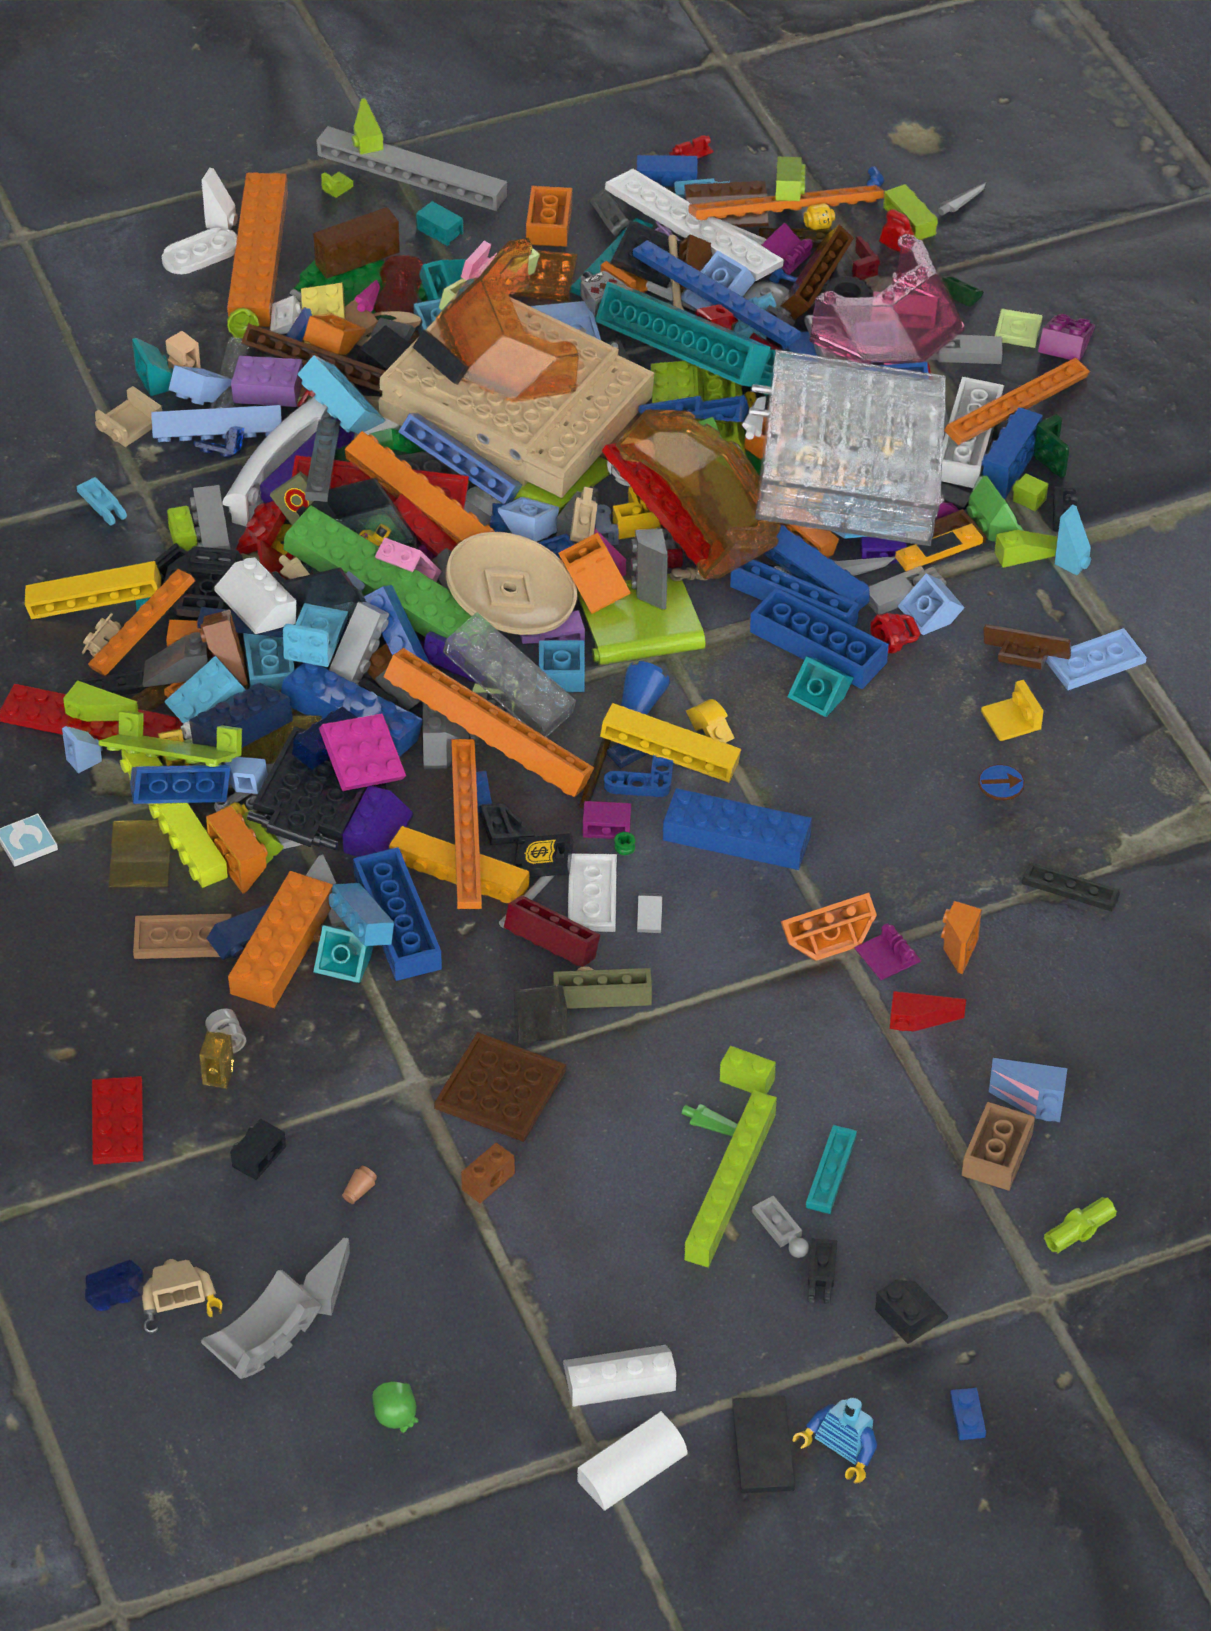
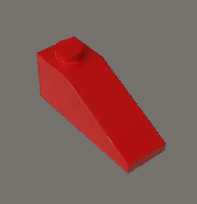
[889,991,966,1032]

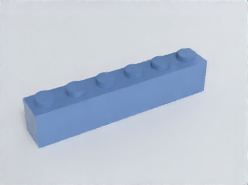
[151,405,282,442]

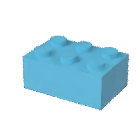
[243,633,295,690]
[164,656,246,724]

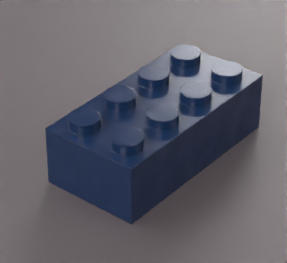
[189,683,293,748]

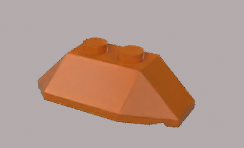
[781,893,877,961]

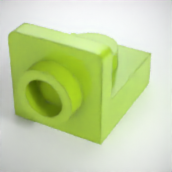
[321,172,353,198]

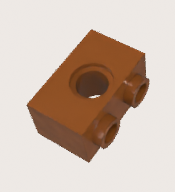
[461,1142,515,1203]

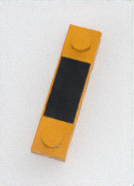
[895,524,983,571]

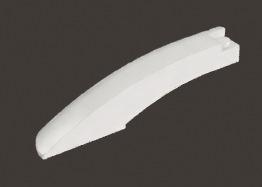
[223,383,354,526]

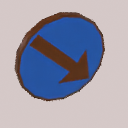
[978,764,1025,801]

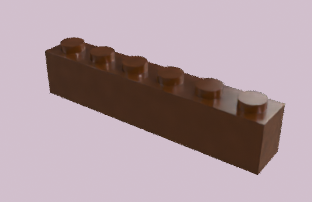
[780,224,854,320]

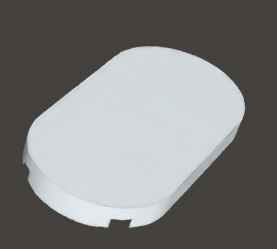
[162,228,237,274]

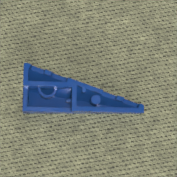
[638,395,749,422]

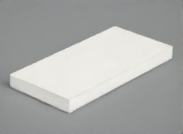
[568,854,617,932]

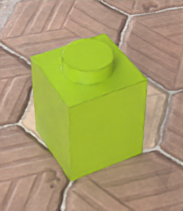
[1012,473,1048,511]

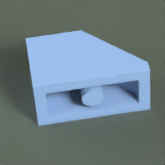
[62,726,103,773]

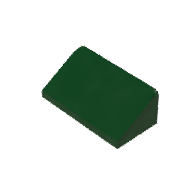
[936,275,984,307]

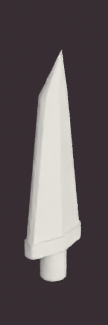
[742,396,766,439]

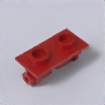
[669,135,714,159]

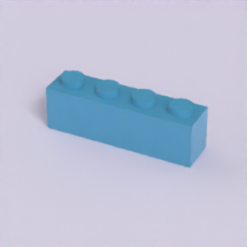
[329,883,394,946]

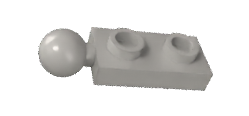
[752,1196,809,1258]

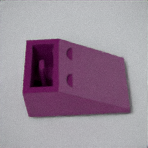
[1038,314,1095,361]

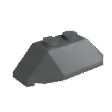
[423,702,469,769]

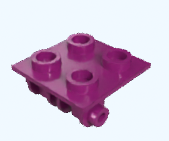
[761,223,813,275]
[854,923,921,980]

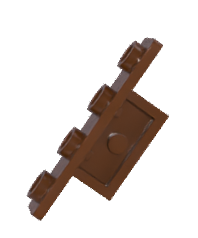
[983,624,1071,669]

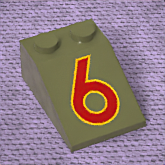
[270,472,346,526]

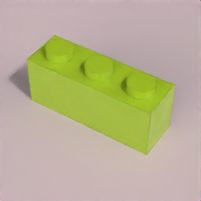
[883,184,938,241]

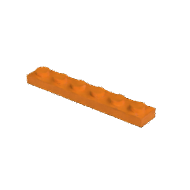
[88,569,195,676]

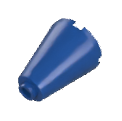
[621,661,670,715]

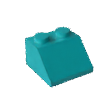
[132,338,173,397]
[787,656,854,717]

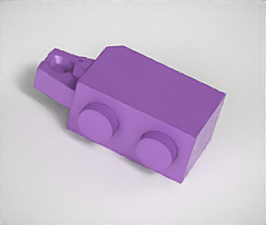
[520,610,585,645]

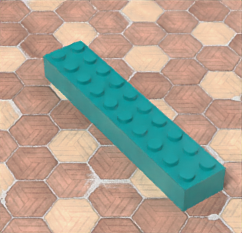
[595,281,771,387]

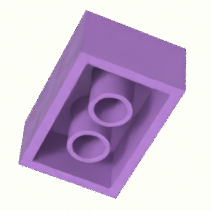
[231,356,303,407]

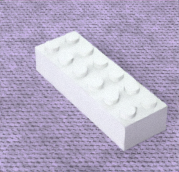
[935,377,1004,488]

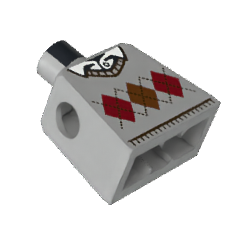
[581,271,627,317]

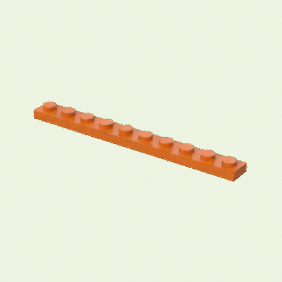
[688,185,884,220]
[944,357,1090,445]
[451,739,482,909]

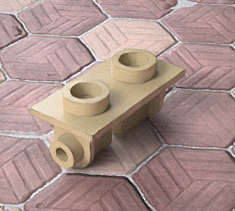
[82,613,121,657]

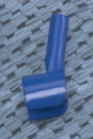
[769,268,797,283]

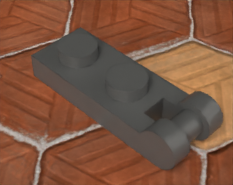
[590,188,630,237]

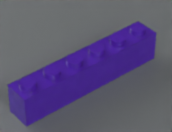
[260,417,355,503]

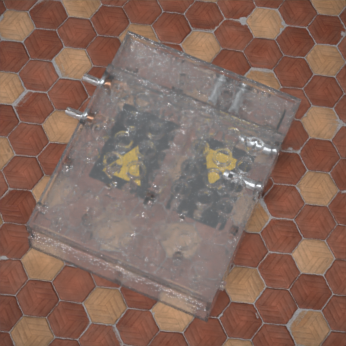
[749,350,946,546]

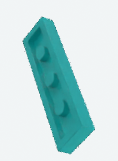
[806,1125,857,1214]

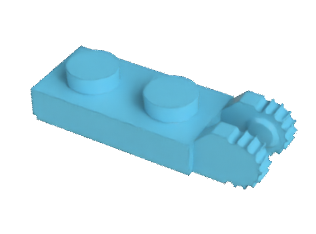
[77,477,127,525]

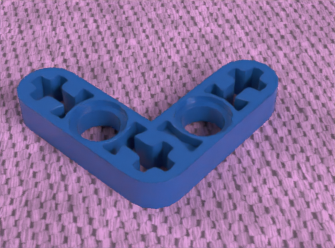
[604,755,673,797]

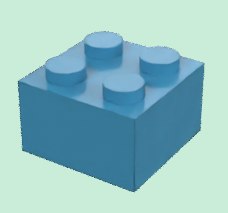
[539,640,585,692]

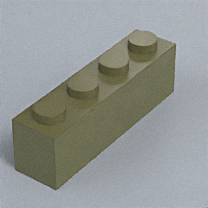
[553,968,652,1009]

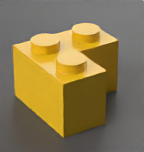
[613,487,661,539]

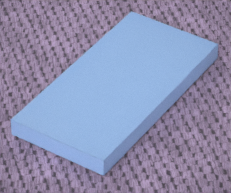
[1046,628,1147,690]

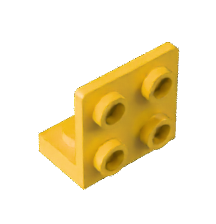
[981,680,1043,741]

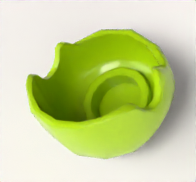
[227,308,259,342]

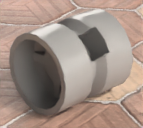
[205,1009,246,1055]

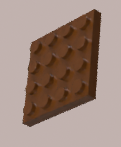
[434,1032,566,1142]

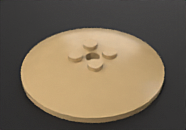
[446,532,577,635]

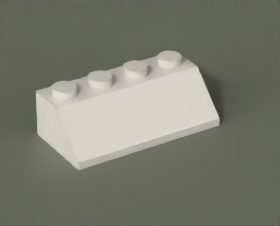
[215,558,296,634]
[563,1345,676,1407]

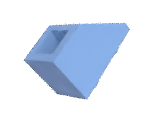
[222,757,268,794]

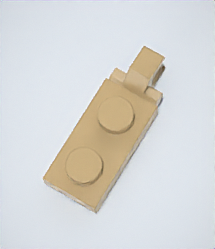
[570,487,597,542]

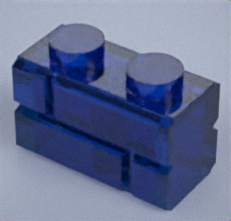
[85,1260,144,1311]

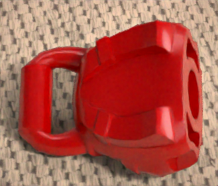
[879,209,916,253]
[870,613,921,654]

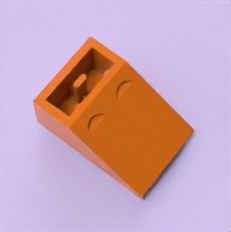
[558,532,631,614]

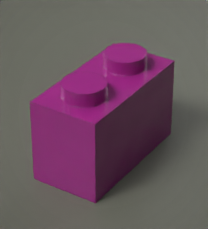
[583,801,631,839]

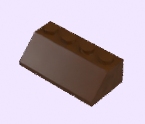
[684,181,769,227]

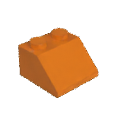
[303,313,366,355]
[941,901,982,974]

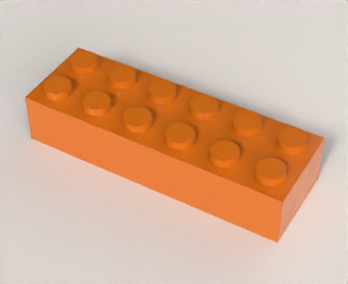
[228,871,333,1008]

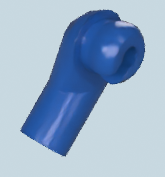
[867,166,884,187]

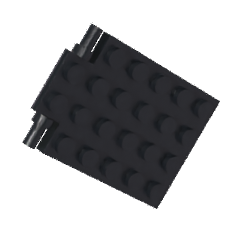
[247,726,368,850]

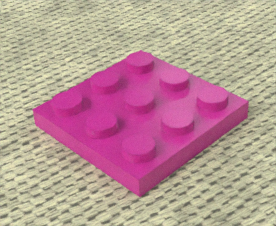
[319,713,406,791]

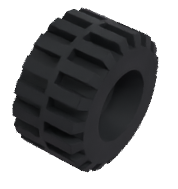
[820,275,873,327]

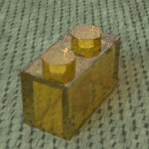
[199,1031,234,1089]

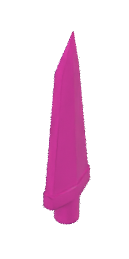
[355,279,380,312]

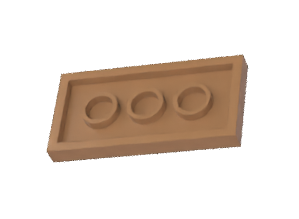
[133,914,232,959]

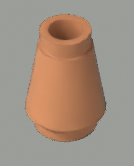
[342,1166,377,1204]

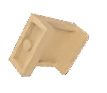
[95,386,162,447]

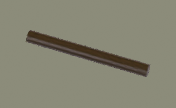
[579,738,611,809]

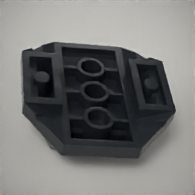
[163,546,243,621]

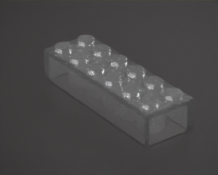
[443,612,576,737]

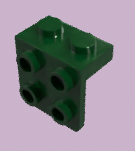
[1033,414,1069,478]

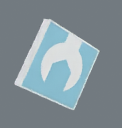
[0,814,58,867]

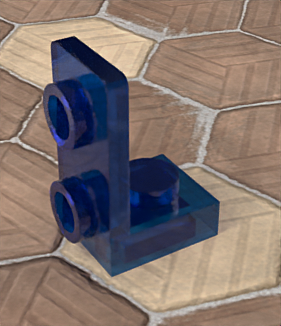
[194,426,244,457]

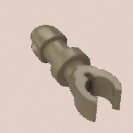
[670,567,710,581]

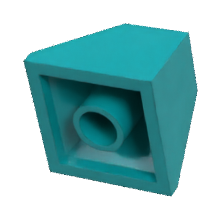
[313,925,373,983]

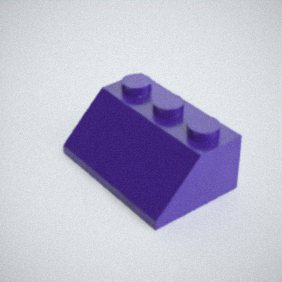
[343,786,413,857]

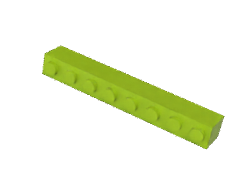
[685,1090,777,1268]

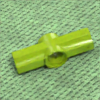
[1044,1197,1117,1253]

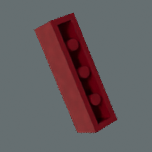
[504,895,600,967]

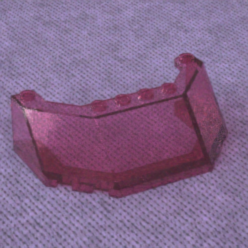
[810,234,965,365]

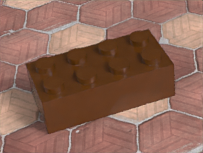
[313,207,400,279]

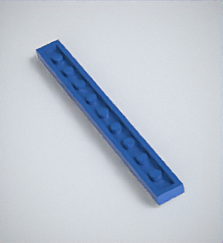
[633,240,800,348]

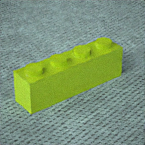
[776,156,805,201]

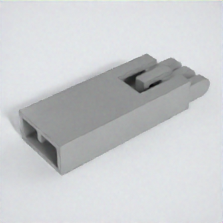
[924,334,1002,364]
[868,566,947,615]

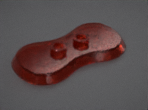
[374,255,424,314]

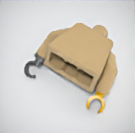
[142,1259,222,1334]

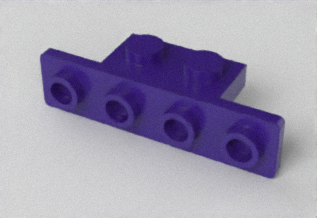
[419,632,490,683]

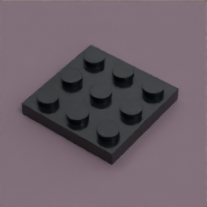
[610,220,682,289]

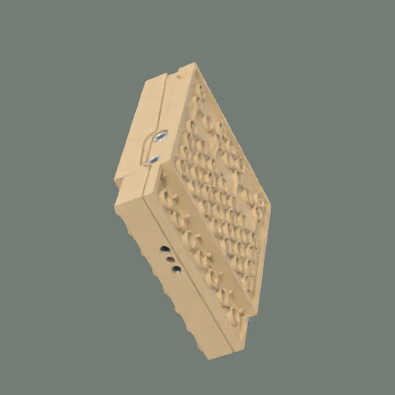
[379,280,654,498]

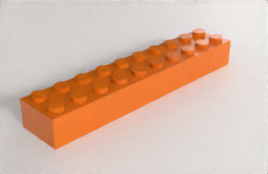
[227,172,288,327]

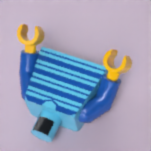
[793,1398,877,1483]

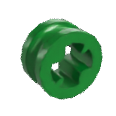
[614,832,635,855]

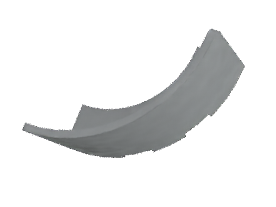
[201,1270,322,1379]

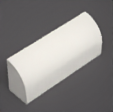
[578,1412,687,1511]

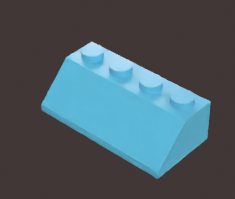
[297,355,385,434]

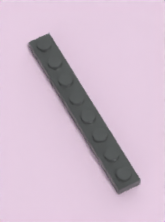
[305,418,340,502]

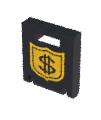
[514,833,574,878]

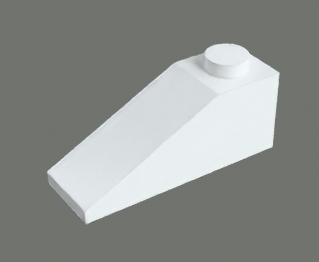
[202,168,238,231]

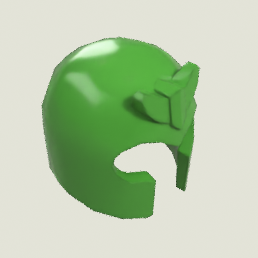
[372,1382,418,1433]

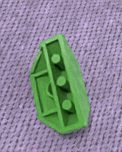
[967,475,1024,542]

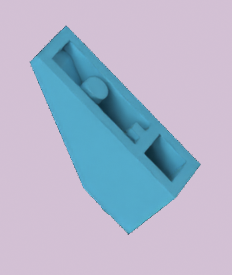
[1055,505,1091,575]

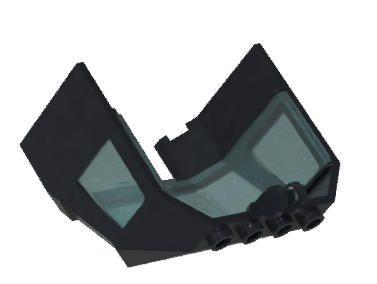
[271,478,419,634]

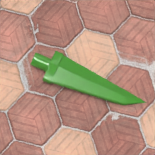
[682,1104,738,1136]

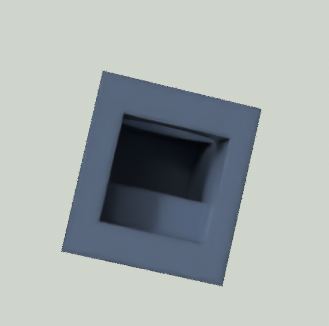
[595,505,619,545]

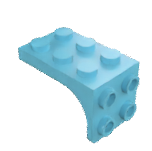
[283,603,348,667]

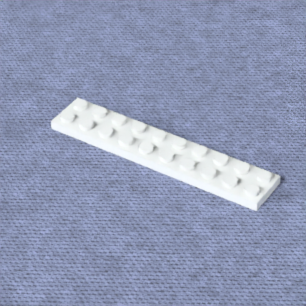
[605,169,784,281]

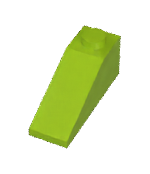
[351,98,383,155]
[995,530,1058,568]
[63,681,138,721]

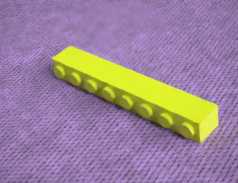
[120,749,228,888]

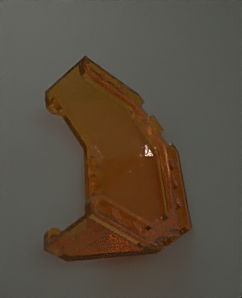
[436,238,579,403]
[616,409,783,579]

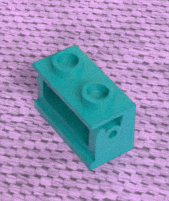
[416,201,463,246]

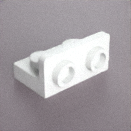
[270,296,302,334]

